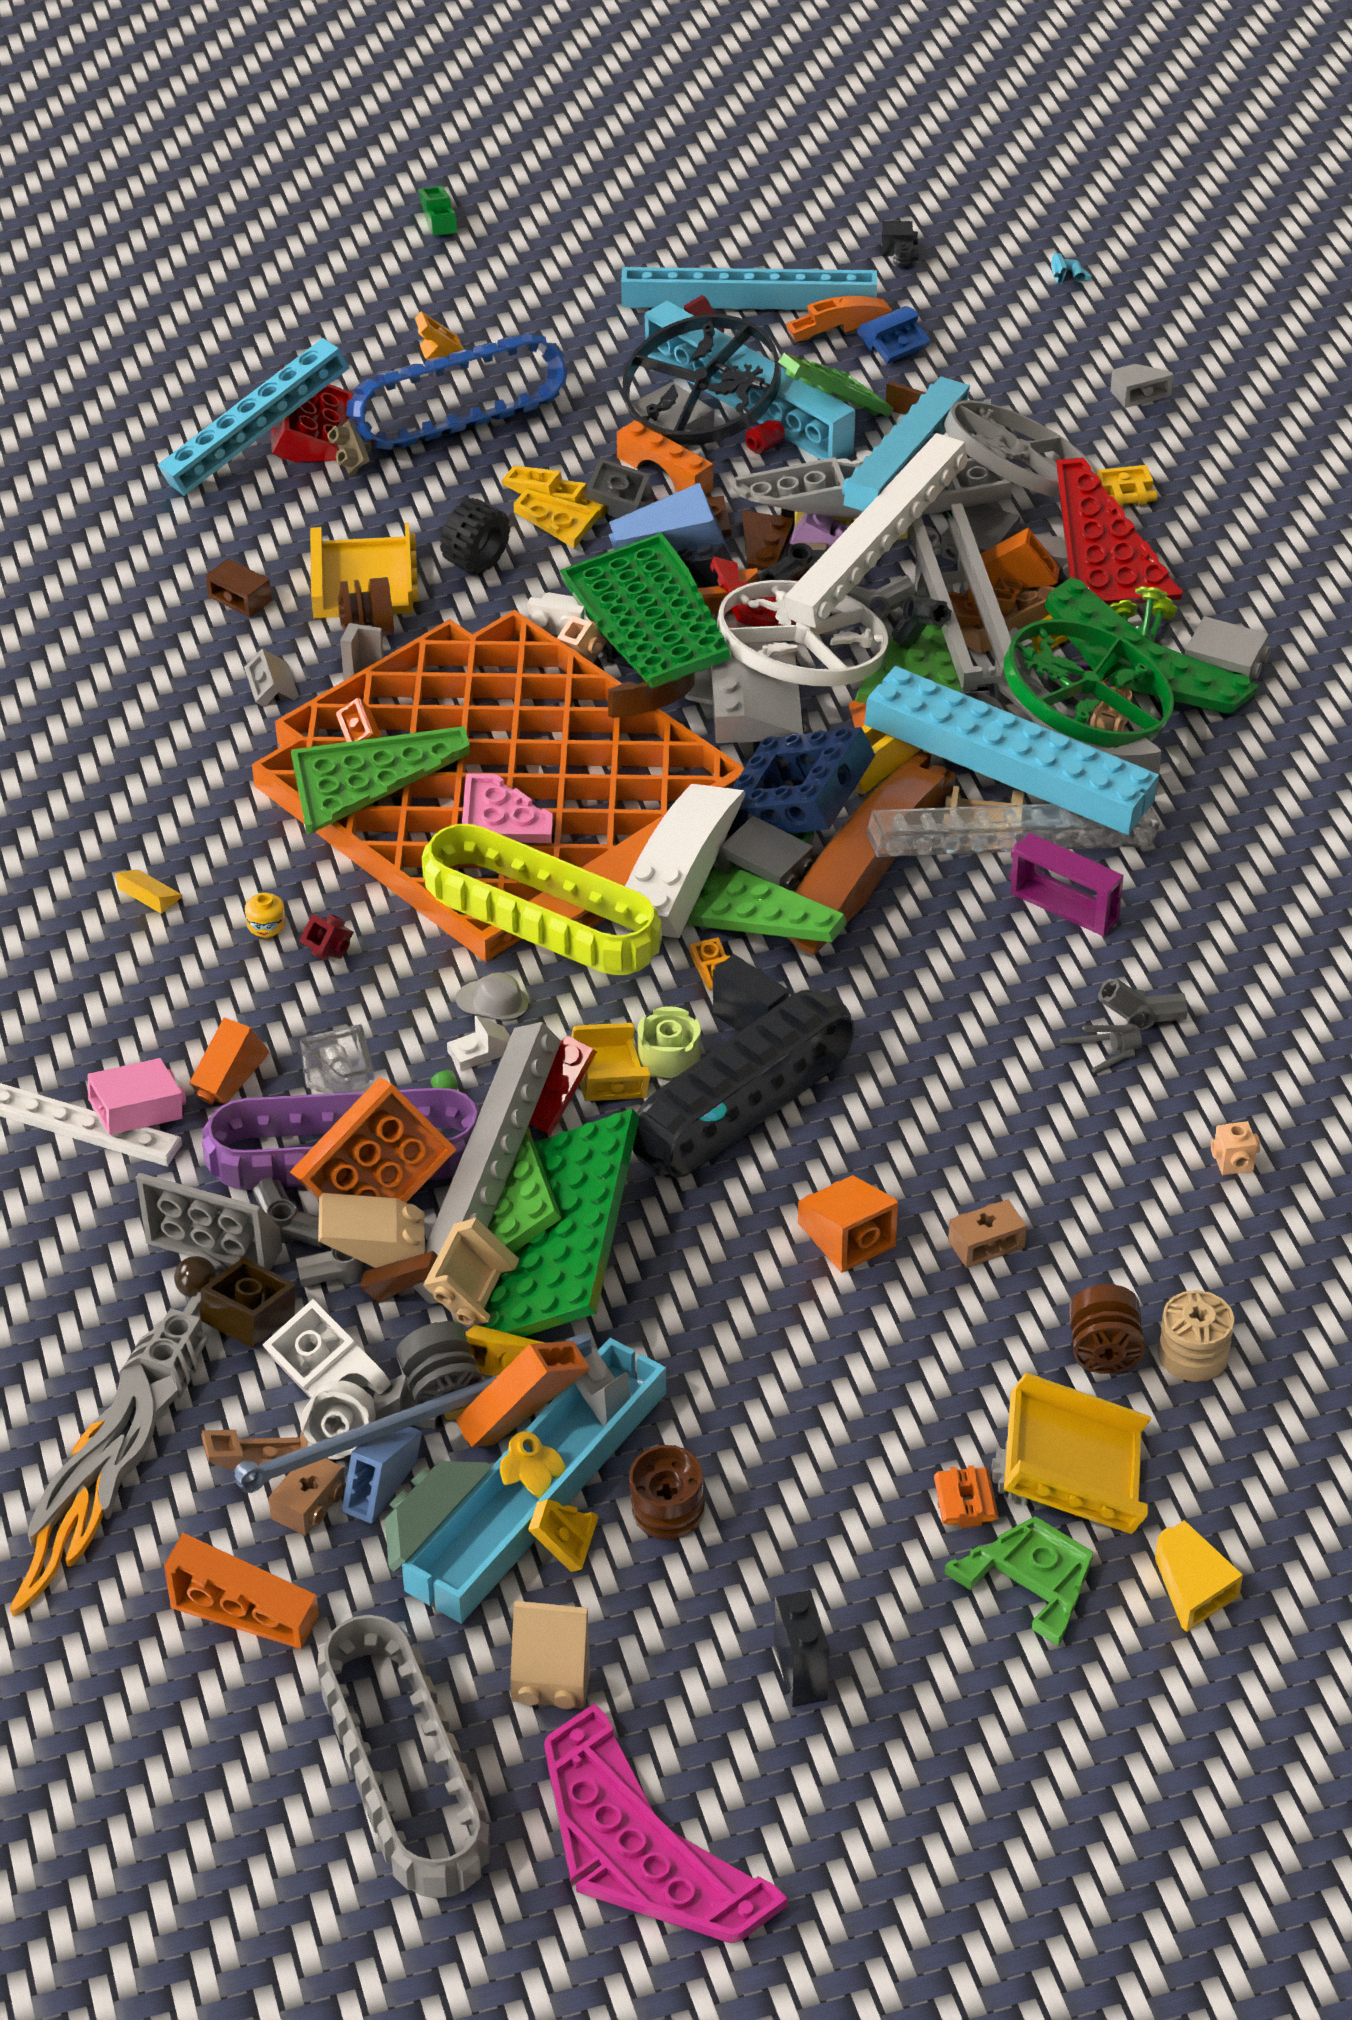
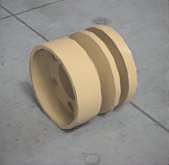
[1158,1290,1234,1382]

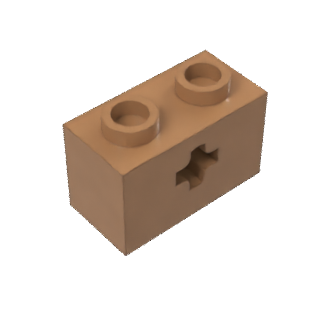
[948,1199,1027,1268]
[268,1458,346,1536]

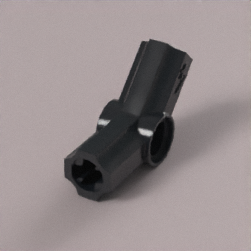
[762,543,827,581]
[892,596,952,648]

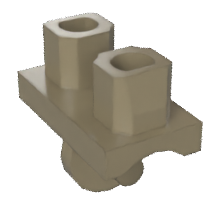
[327,419,373,475]

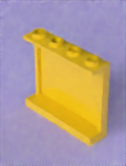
[310,523,418,619]
[1004,1372,1151,1534]

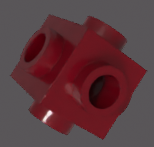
[299,914,354,960]

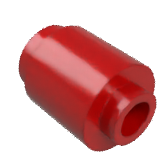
[745,420,785,454]

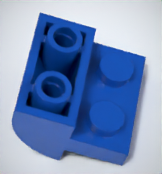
[857,306,931,364]

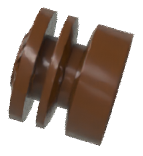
[337,577,394,636]
[1069,1284,1145,1374]
[629,1445,705,1539]

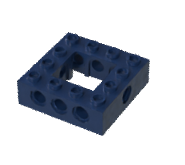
[728,727,875,837]

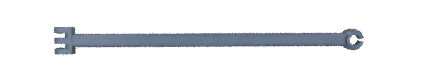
[234,1333,592,1493]

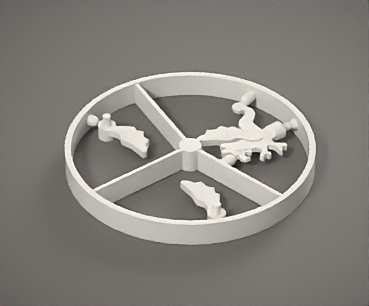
[717,580,888,686]

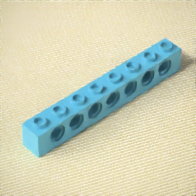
[158,338,349,496]

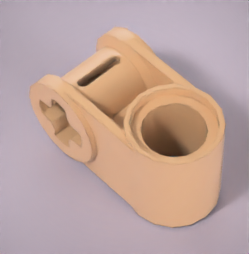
[1090,686,1132,732]

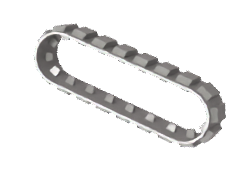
[317,1615,490,1899]

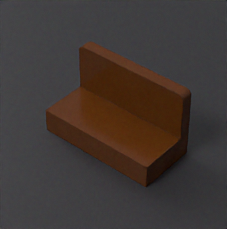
[886,381,926,415]

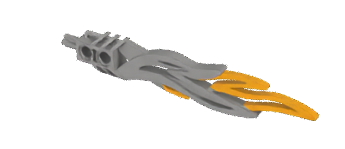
[10,1292,208,1616]

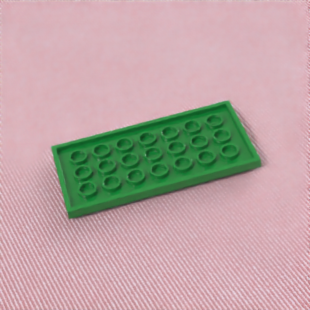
[482,1108,640,1337]

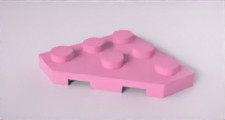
[462,774,553,843]

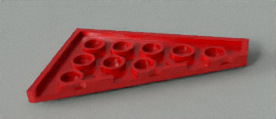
[1056,457,1182,606]

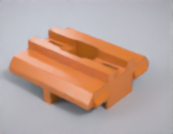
[934,1465,999,1528]

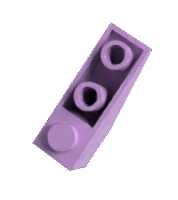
[790,513,849,550]

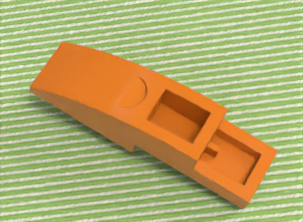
[786,296,892,343]

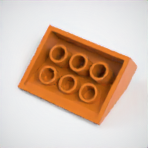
[290,1077,456,1203]

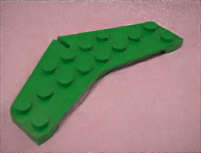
[1045,577,1259,713]

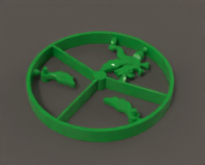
[1003,619,1174,748]

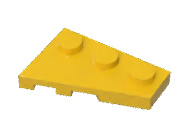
[514,489,599,549]

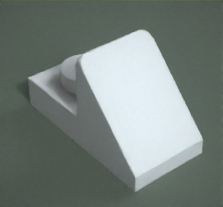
[447,1015,511,1071]

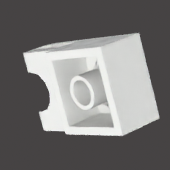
[263,1299,392,1424]

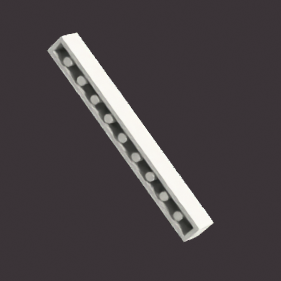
[784,433,968,628]

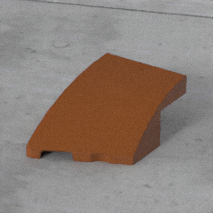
[948,577,1023,626]

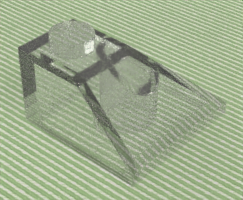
[300,1024,375,1094]

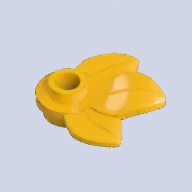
[500,1431,566,1499]

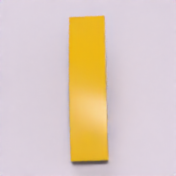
[501,466,610,519]

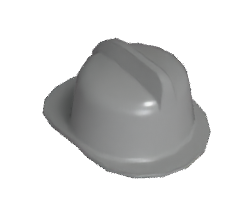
[455,972,529,1020]

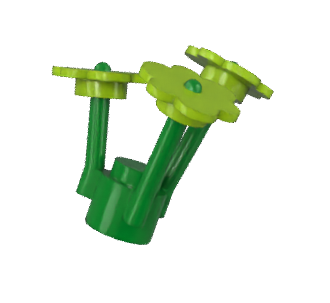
[1110,587,1178,643]

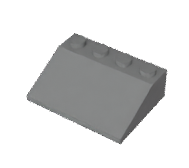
[136,1173,282,1270]

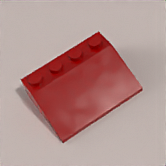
[271,367,353,462]

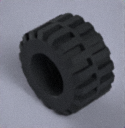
[440,498,511,575]

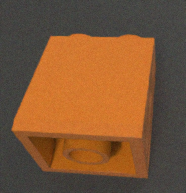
[798,1175,898,1273]

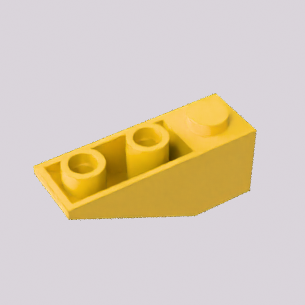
[465,1325,544,1376]

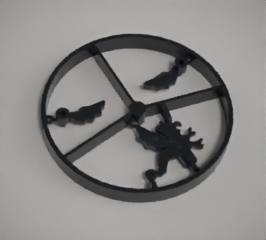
[622,314,782,445]

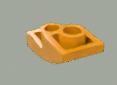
[689,937,730,991]

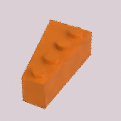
[164,1533,319,1649]

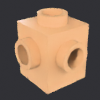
[557,616,607,663]
[1211,1121,1260,1175]

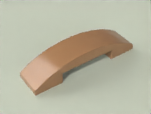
[201,1430,338,1470]

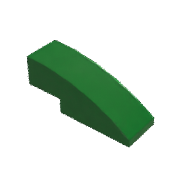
[418,186,457,236]

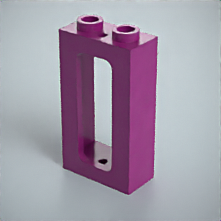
[1009,833,1124,936]

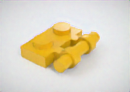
[1096,465,1157,507]

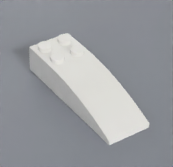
[624,784,746,938]

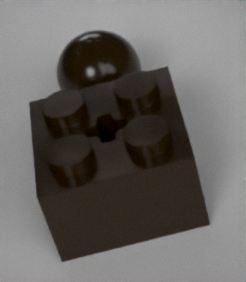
[174,1256,296,1348]

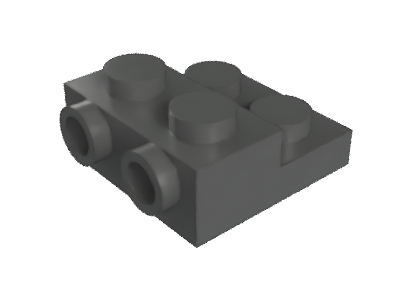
[584,458,652,518]

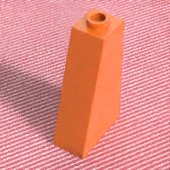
[455,1341,590,1447]

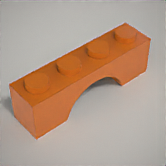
[617,420,713,495]

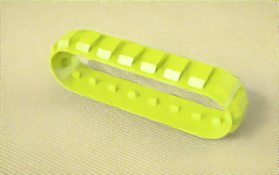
[422,824,662,975]

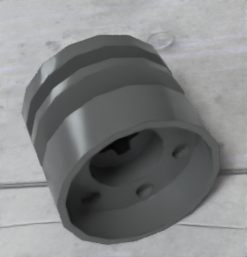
[396,1321,483,1405]

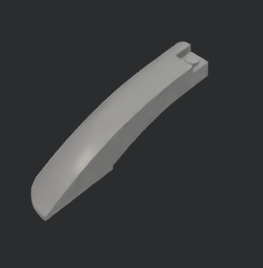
[728,457,1011,518]

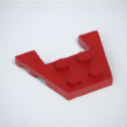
[710,557,799,627]

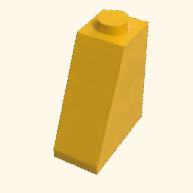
[1155,1520,1243,1632]

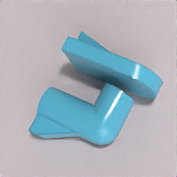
[1051,253,1091,284]

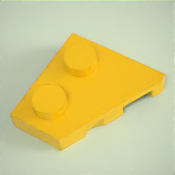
[528,1499,599,1572]

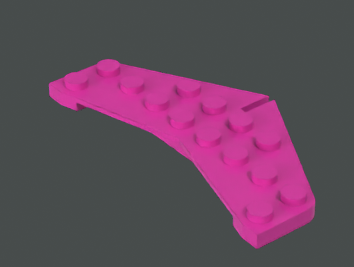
[544,1703,788,1943]

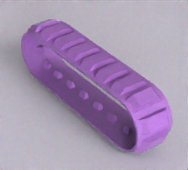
[202,1088,481,1190]

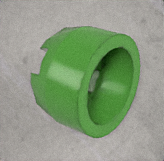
[430,1070,458,1090]

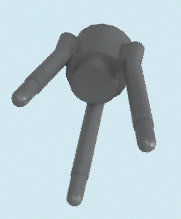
[1060,1024,1142,1073]

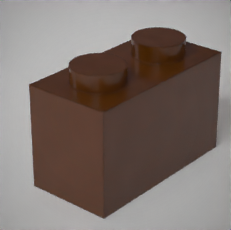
[206,558,272,617]

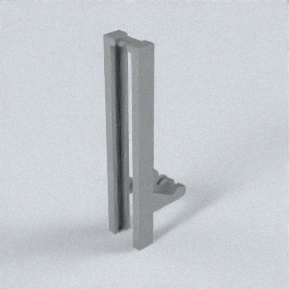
[907,503,1021,691]

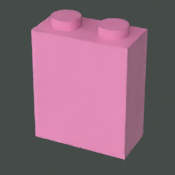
[88,1058,186,1135]

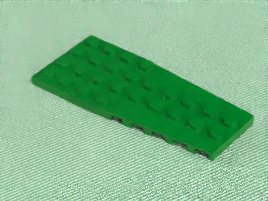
[559,533,732,688]

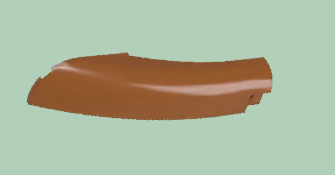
[787,752,956,955]

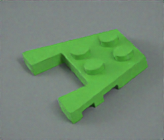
[945,1516,1093,1646]

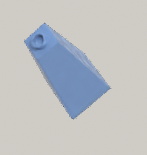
[609,483,730,554]

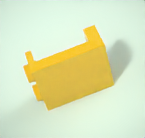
[571,1023,650,1101]

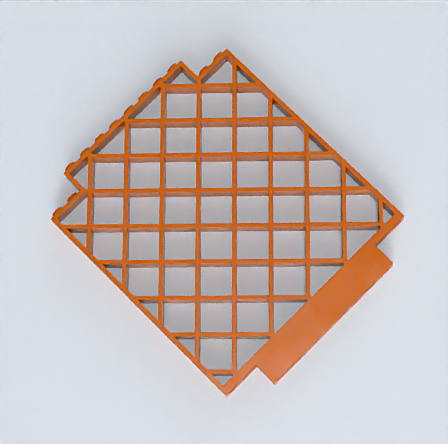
[252,609,745,962]

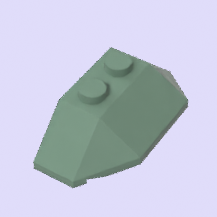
[385,1461,492,1572]

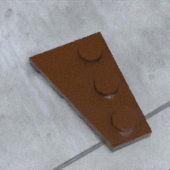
[741,510,794,571]

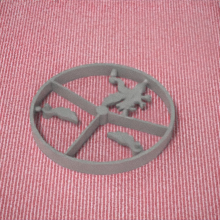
[944,400,1097,498]

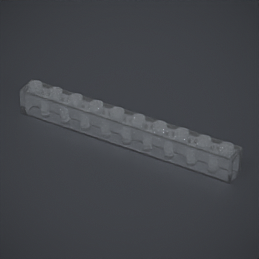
[866,804,1160,857]

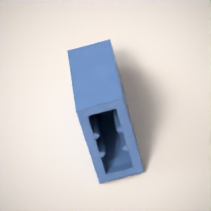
[341,1427,422,1524]

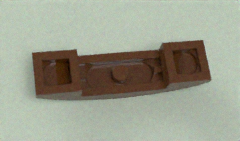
[608,672,695,718]

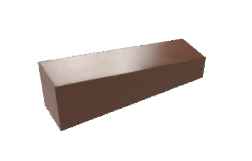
[360,1251,438,1303]

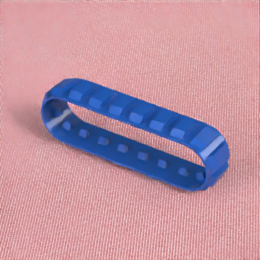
[346,334,568,450]

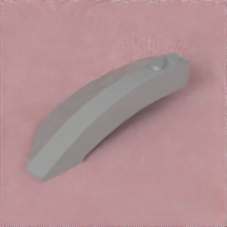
[710,613,803,743]

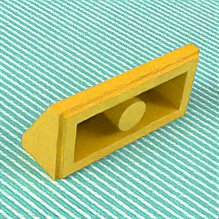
[116,869,182,914]

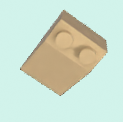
[318,1193,425,1268]
[510,1601,590,1709]

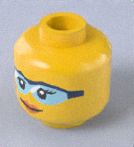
[245,893,286,938]

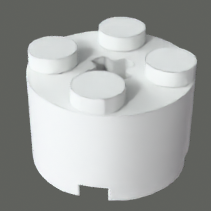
[300,1381,376,1459]

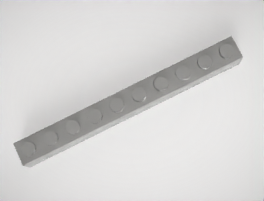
[412,1022,561,1304]

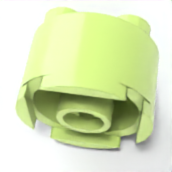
[637,1007,701,1078]

